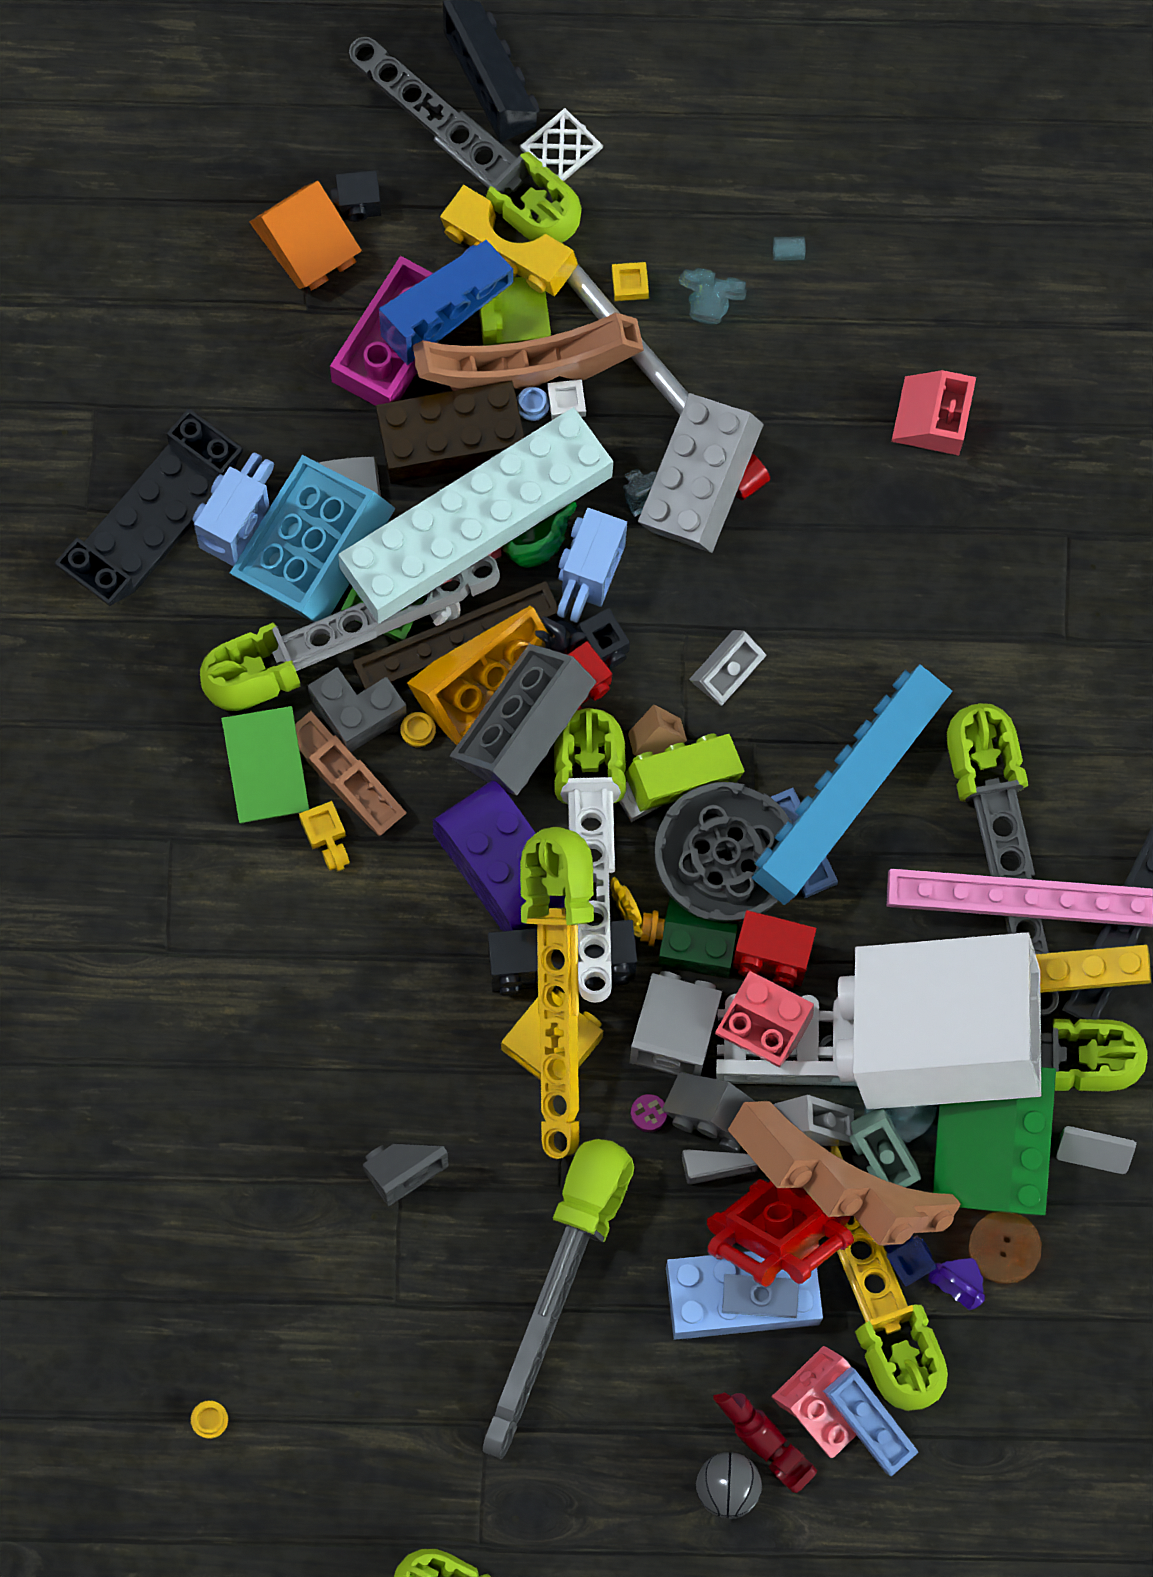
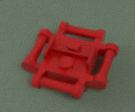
[707,1179,854,1287]

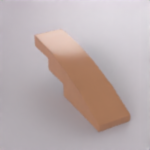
[295,711,406,837]

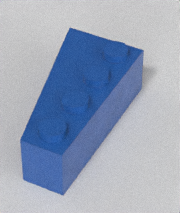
[379,240,513,366]

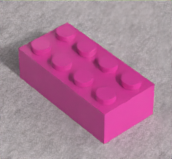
[330,256,433,406]

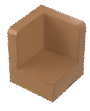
[628,705,687,756]

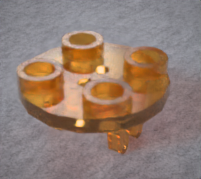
[968,1211,1042,1284]

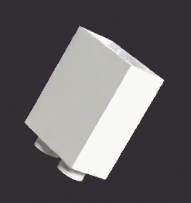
[836,932,1041,1109]

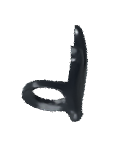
[535,616,585,655]

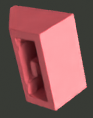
[891,370,976,456]
[715,971,814,1068]

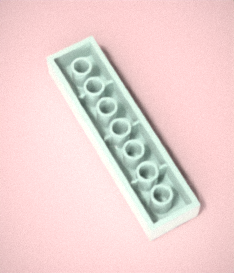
[338,407,613,624]

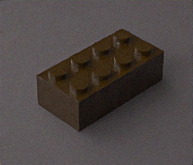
[376,381,524,484]

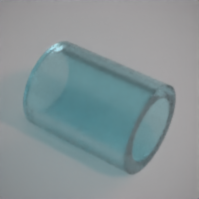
[773,236,806,261]

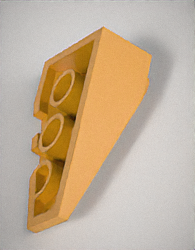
[407,606,548,745]

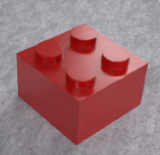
[732,910,817,988]

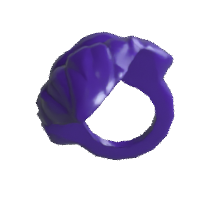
[928,1258,985,1311]

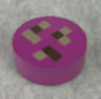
[631,1094,667,1132]

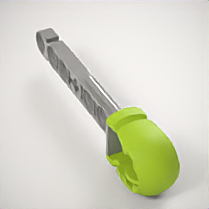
[200,555,500,711]

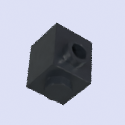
[331,170,381,222]

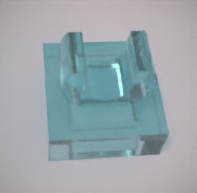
[623,468,656,516]

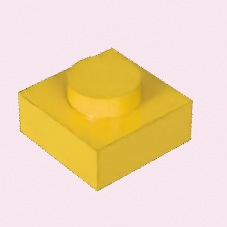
[612,262,649,301]

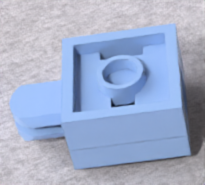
[193,452,274,566]
[557,508,627,623]

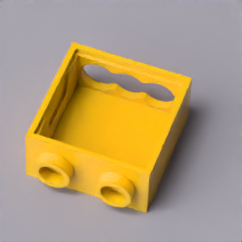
[501,989,603,1080]

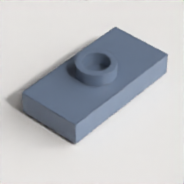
[722,1274,799,1318]

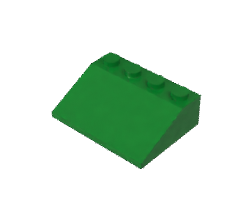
[933,1067,1056,1215]

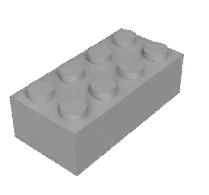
[638,393,764,553]

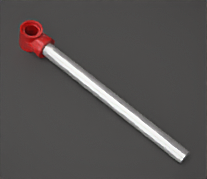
[566,265,771,501]

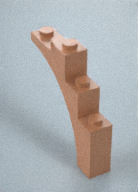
[413,312,644,391]
[728,1101,961,1246]

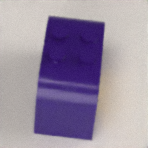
[433,780,566,931]

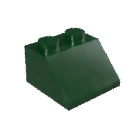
[658,897,738,978]

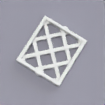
[520,108,603,181]

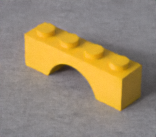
[440,185,578,297]

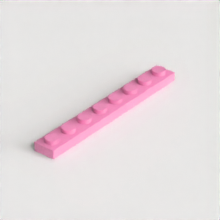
[887,869,1153,927]

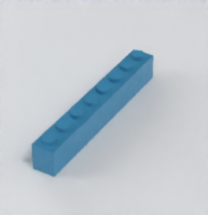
[751,664,952,905]

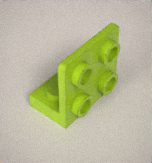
[479,277,551,346]

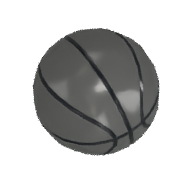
[696,1452,762,1519]

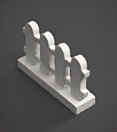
[716,994,857,1086]

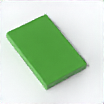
[222,706,309,823]

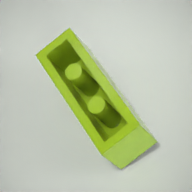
[625,733,745,812]

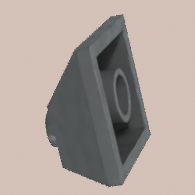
[363,1144,449,1207]

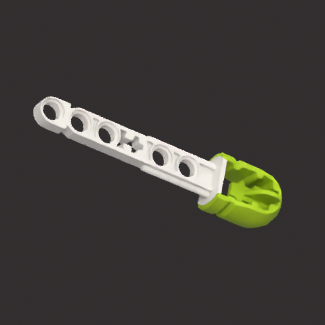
[554,708,626,1003]

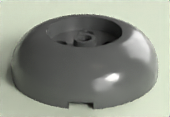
[655,782,792,923]

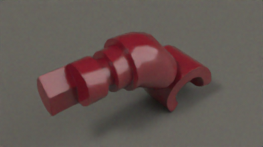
[713,1392,817,1493]

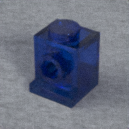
[886,1235,937,1287]

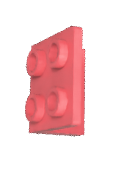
[771,1346,856,1458]

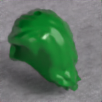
[502,501,577,568]

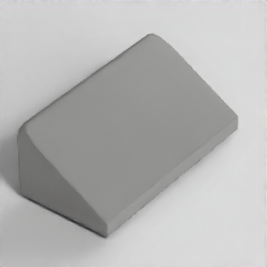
[690,630,766,706]
[1056,1126,1136,1174]

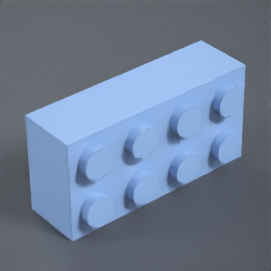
[666,1251,823,1340]

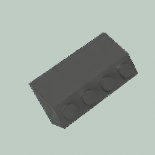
[450,643,597,795]

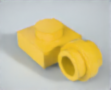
[299,801,350,872]

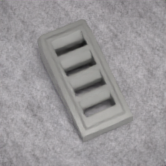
[682,1150,759,1185]

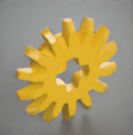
[610,877,643,938]

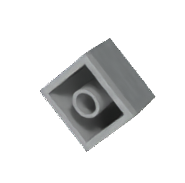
[629,971,722,1076]

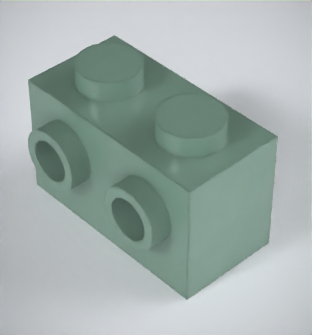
[849,1108,921,1187]

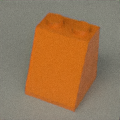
[249,181,362,291]

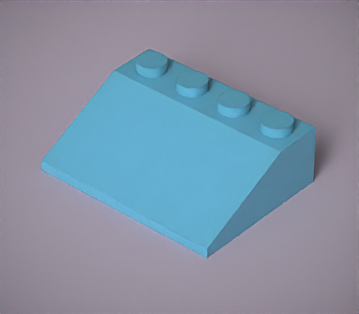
[230,455,396,623]

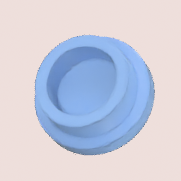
[516,387,550,421]

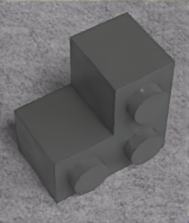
[308,667,407,752]
[662,1072,756,1153]

